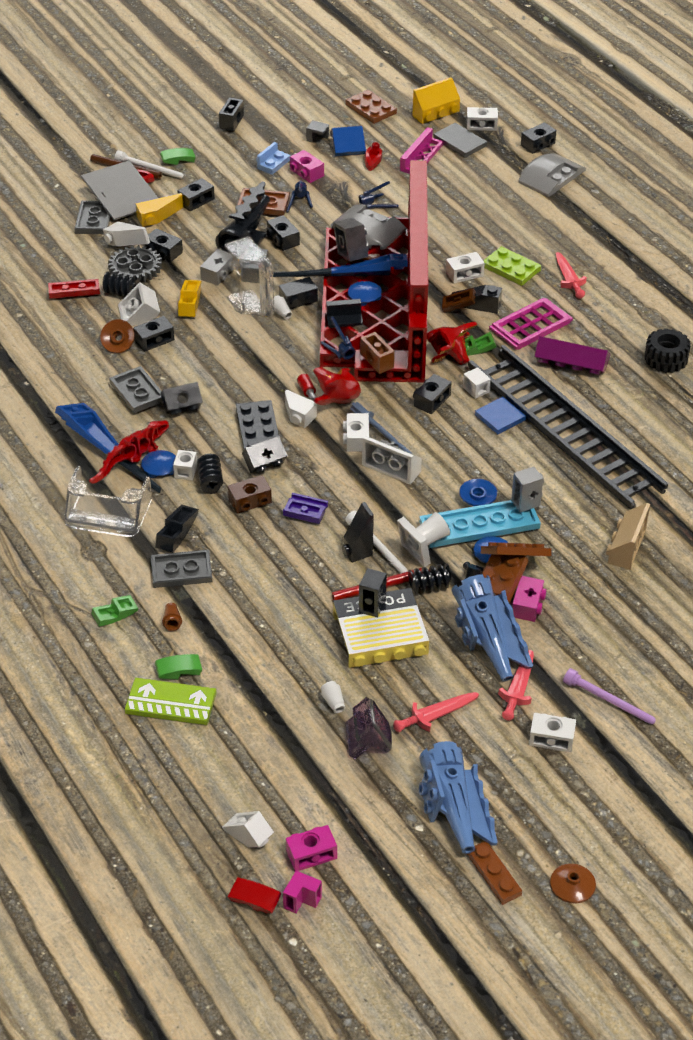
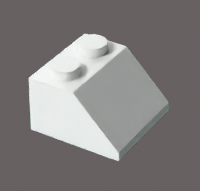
[118,282,160,326]

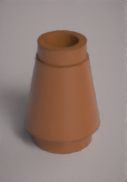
[162,603,182,631]

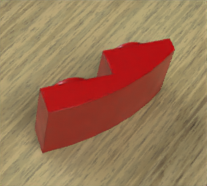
[228,877,282,914]

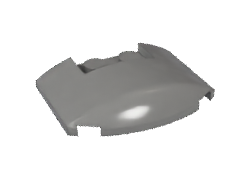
[519,153,586,197]
[330,204,406,250]

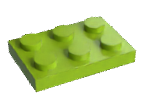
[483,246,541,286]

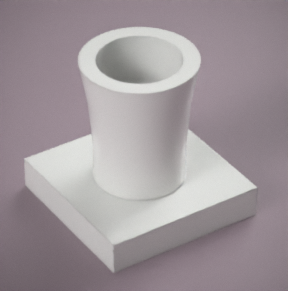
[397,512,450,567]

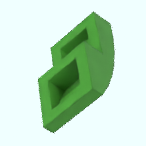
[160,148,196,165]
[464,332,497,356]
[91,595,138,627]
[155,654,202,680]

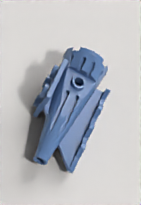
[451,574,533,682]
[419,741,497,854]

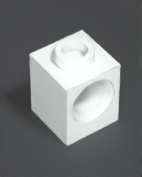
[463,368,491,399]
[173,450,197,481]

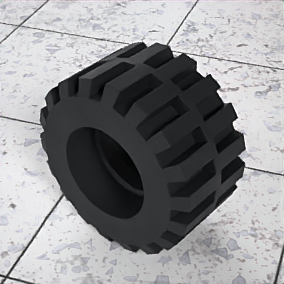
[644,329,691,373]

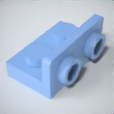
[256,142,290,175]

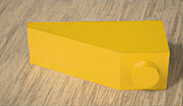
[135,193,183,227]

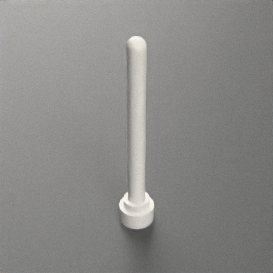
[114,150,184,179]
[345,511,408,573]

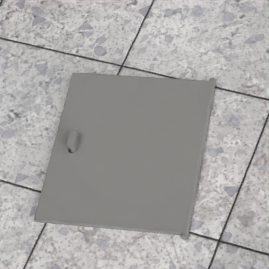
[81,160,158,220]

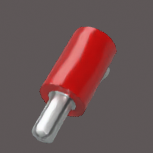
[297,374,316,401]

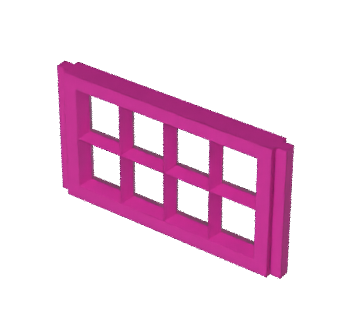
[489,298,573,350]

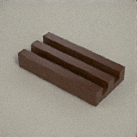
[442,288,476,313]

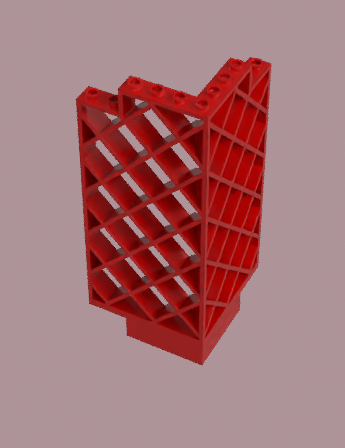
[320,160,428,383]

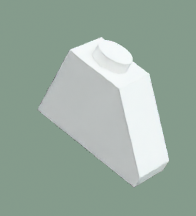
[285,390,317,428]
[222,811,274,848]

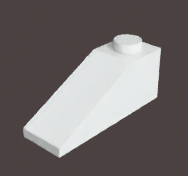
[103,222,150,246]

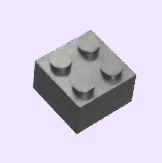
[333,218,369,261]

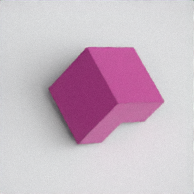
[283,871,322,914]

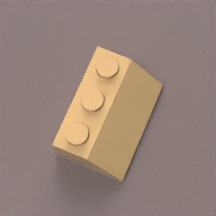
[606,503,650,570]

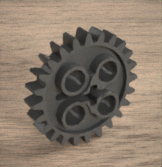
[108,245,162,283]

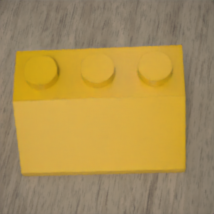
[412,77,460,124]

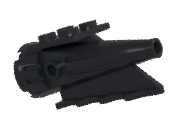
[215,181,270,259]

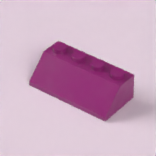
[534,336,611,375]

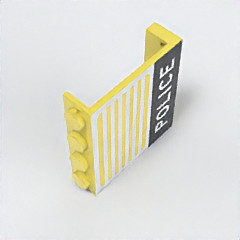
[333,588,429,668]

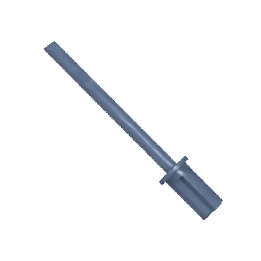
[350,402,412,454]

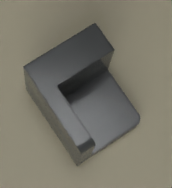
[306,120,329,142]

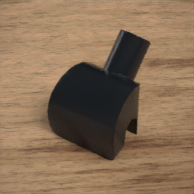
[463,562,484,579]

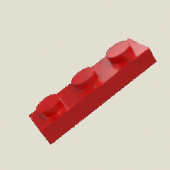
[48,279,100,299]

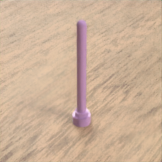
[563,668,656,724]

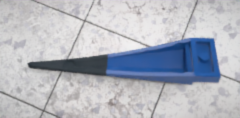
[273,254,408,277]
[55,403,161,493]

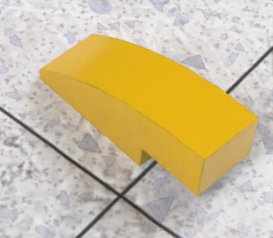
[178,280,202,317]

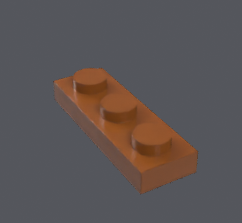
[467,841,522,905]

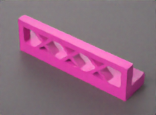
[400,127,443,174]

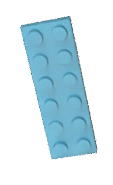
[419,500,541,548]

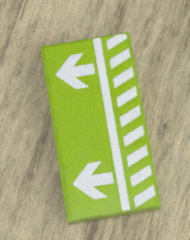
[125,677,217,725]

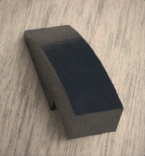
[155,504,199,553]

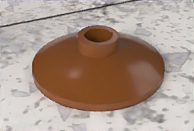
[100,319,135,353]
[550,864,596,904]

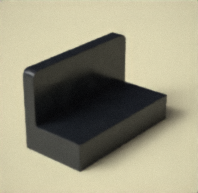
[326,299,363,328]

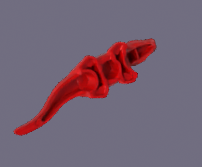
[89,420,169,484]

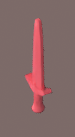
[556,252,587,299]
[498,650,534,721]
[393,692,479,732]

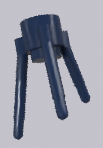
[286,180,313,213]
[358,181,399,209]
[320,317,356,360]

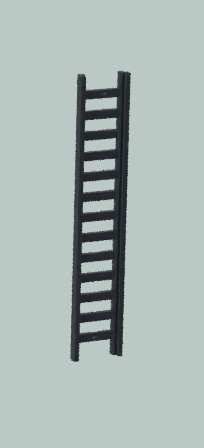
[468,345,668,510]

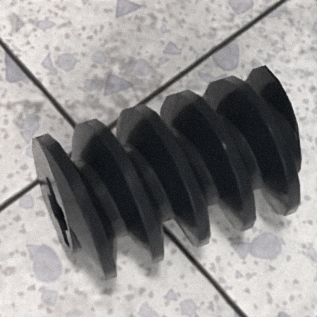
[102,272,140,297]
[197,453,223,494]
[408,563,451,594]

